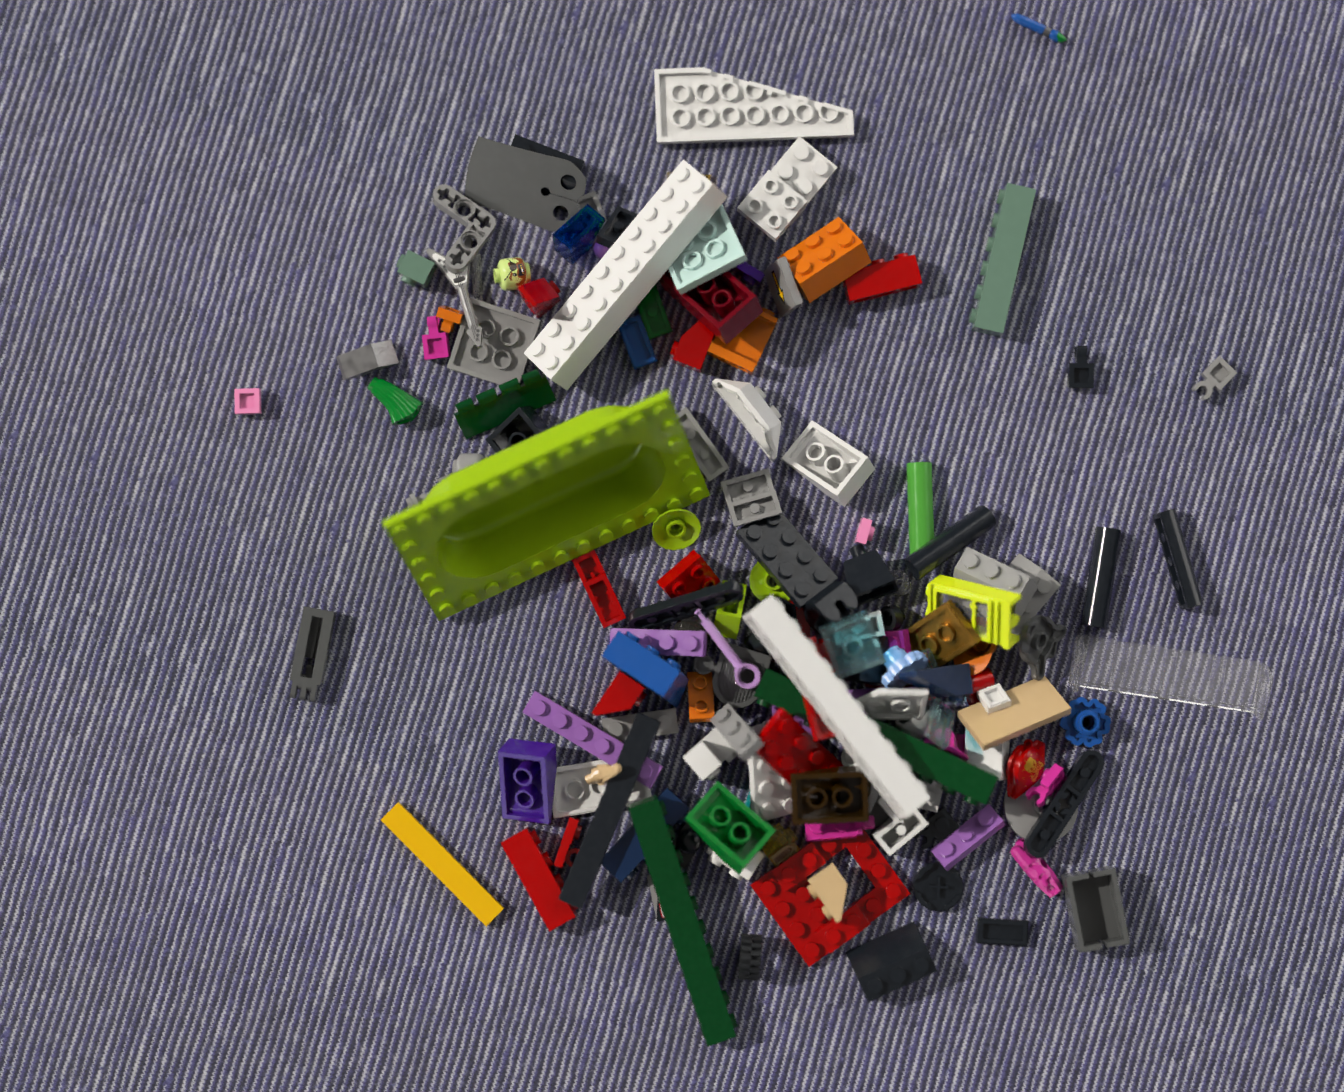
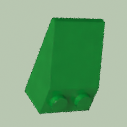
[685,781,776,874]

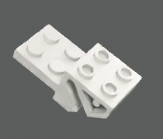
[737,136,838,242]

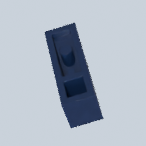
[899,663,973,702]

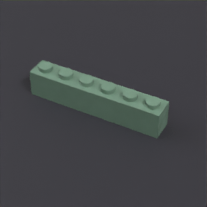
[969,183,1036,337]

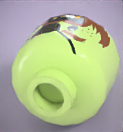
[493,257,531,291]

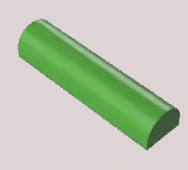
[906,462,934,555]

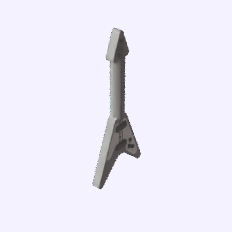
[426,237,483,348]

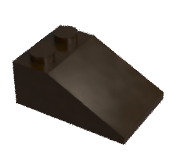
[790,766,869,825]

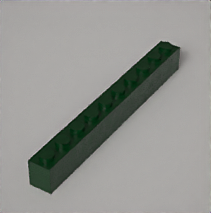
[754,669,998,807]
[627,795,738,1046]

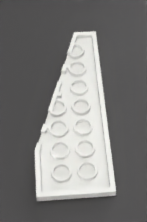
[654,67,854,144]

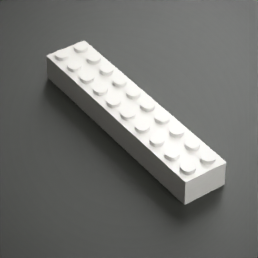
[524,160,727,390]

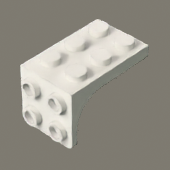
[747,720,792,821]

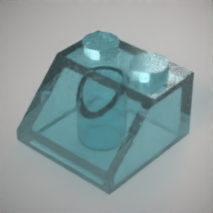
[818,610,886,679]

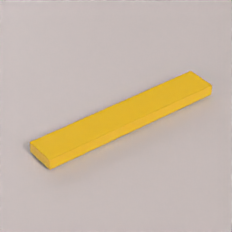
[381,802,504,926]

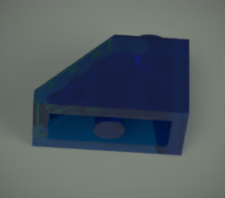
[552,204,605,265]

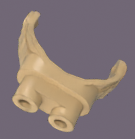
[585,764,622,785]

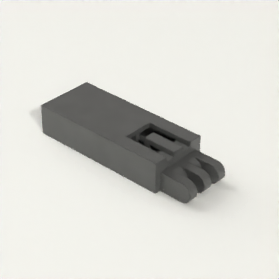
[290,606,337,702]

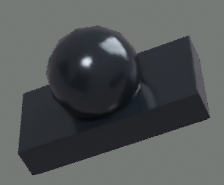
[672,822,704,869]

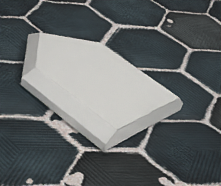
[857,688,929,720]

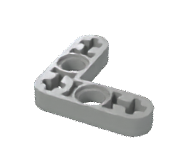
[433,184,496,274]

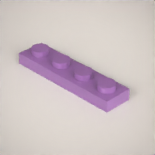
[610,628,707,657]

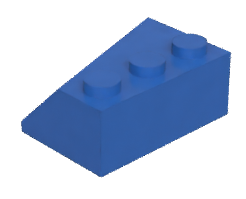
[602,630,689,708]

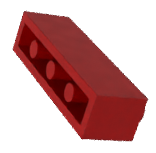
[500,827,578,932]

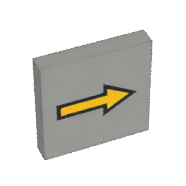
[763,257,803,318]

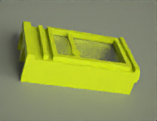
[925,574,1021,650]

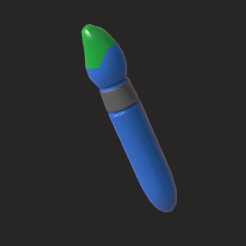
[1011,13,1067,43]

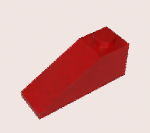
[517,277,561,319]
[670,321,715,373]

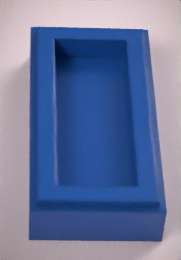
[619,315,657,370]

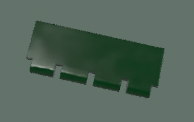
[454,369,556,439]

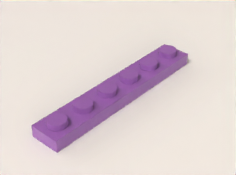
[523,691,664,789]

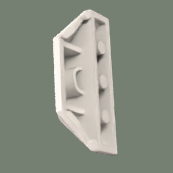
[711,379,782,462]

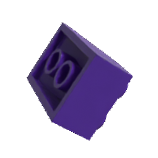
[498,738,557,824]

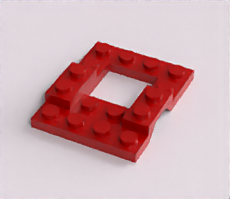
[750,830,910,967]

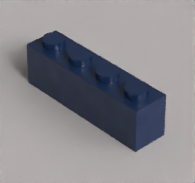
[601,787,689,883]

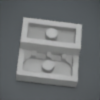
[720,468,782,528]

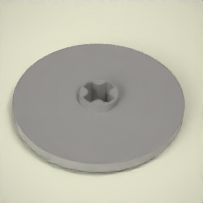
[1003,768,1078,840]

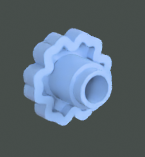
[881,645,929,688]

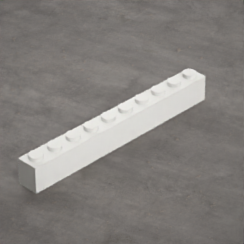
[742,595,930,819]

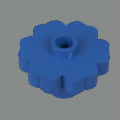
[1059,697,1111,747]

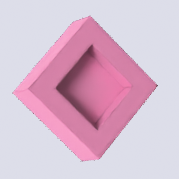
[234,388,261,415]
[854,518,875,545]

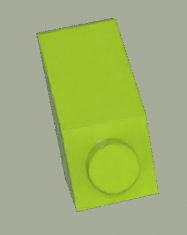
[714,580,747,639]

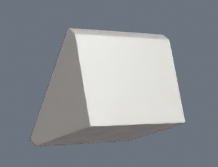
[964,727,1010,780]

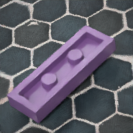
[930,804,1006,871]

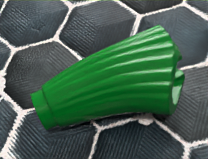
[367,377,423,425]

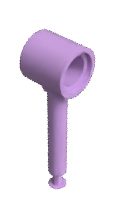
[694,609,760,689]

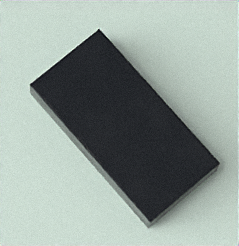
[976,917,1029,946]

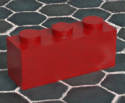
[843,253,922,305]

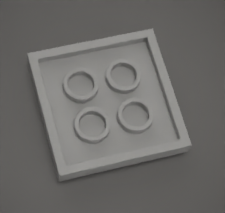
[447,297,541,385]

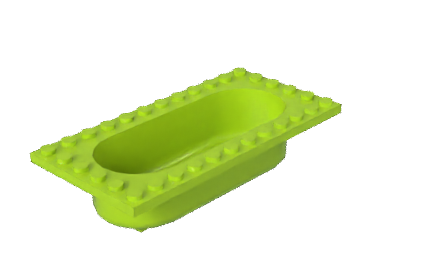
[382,389,710,621]

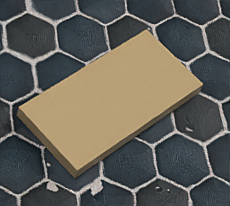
[957,675,1071,751]

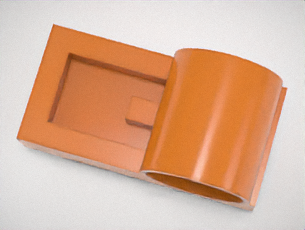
[687,672,714,723]

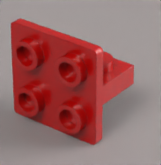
[657,550,720,598]

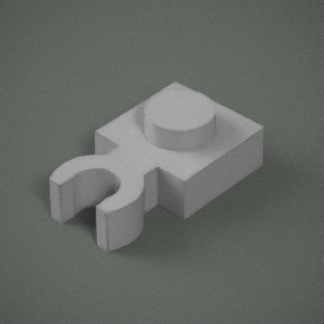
[1192,356,1237,401]

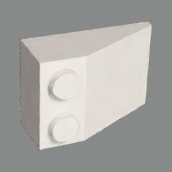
[782,420,875,507]

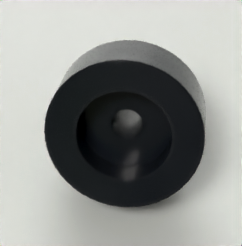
[880,605,905,631]

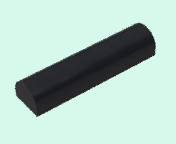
[903,505,996,581]
[1153,508,1203,610]
[1081,527,1122,629]

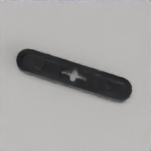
[629,580,744,629]
[1023,750,1104,858]

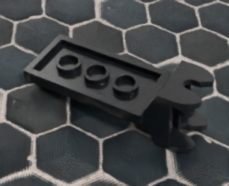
[735,513,858,637]

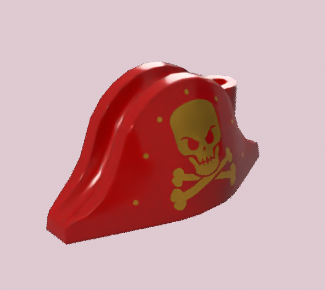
[1006,739,1045,800]

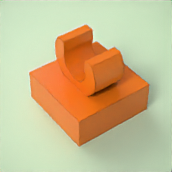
[436,305,464,333]

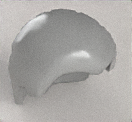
[895,705,935,739]

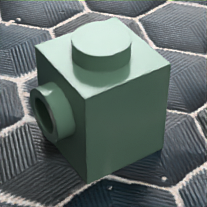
[396,250,437,289]

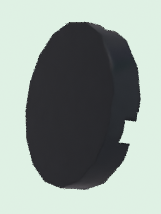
[913,861,963,912]

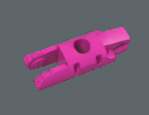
[1010,838,1063,898]

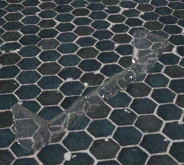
[1069,635,1274,721]

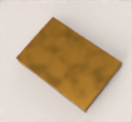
[907,599,981,668]

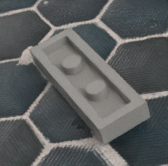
[677,407,730,482]
[710,703,764,762]
[601,708,679,741]

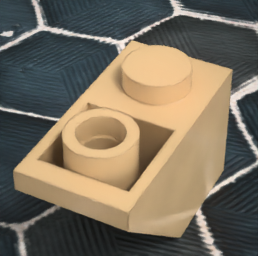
[807,863,847,923]

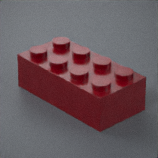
[659,269,763,344]

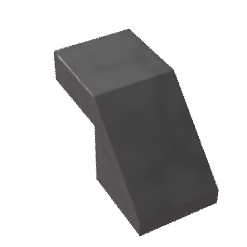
[336,340,399,380]

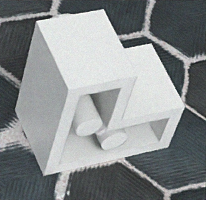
[683,727,738,781]
[870,794,928,856]

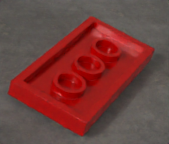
[755,708,844,786]

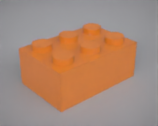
[777,217,871,303]

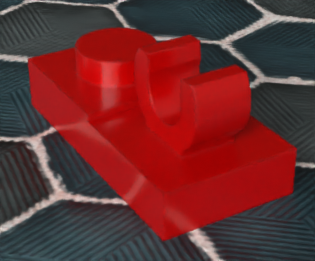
[554,816,583,868]

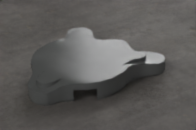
[1019,615,1067,681]

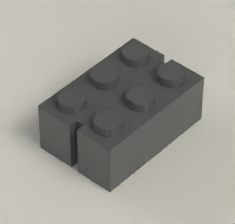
[1061,865,1130,953]

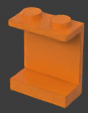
[707,307,778,375]

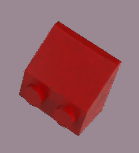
[592,671,647,716]

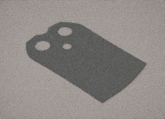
[465,136,586,232]

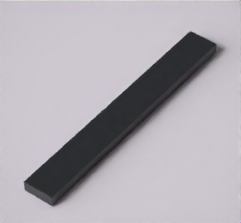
[558,712,662,909]

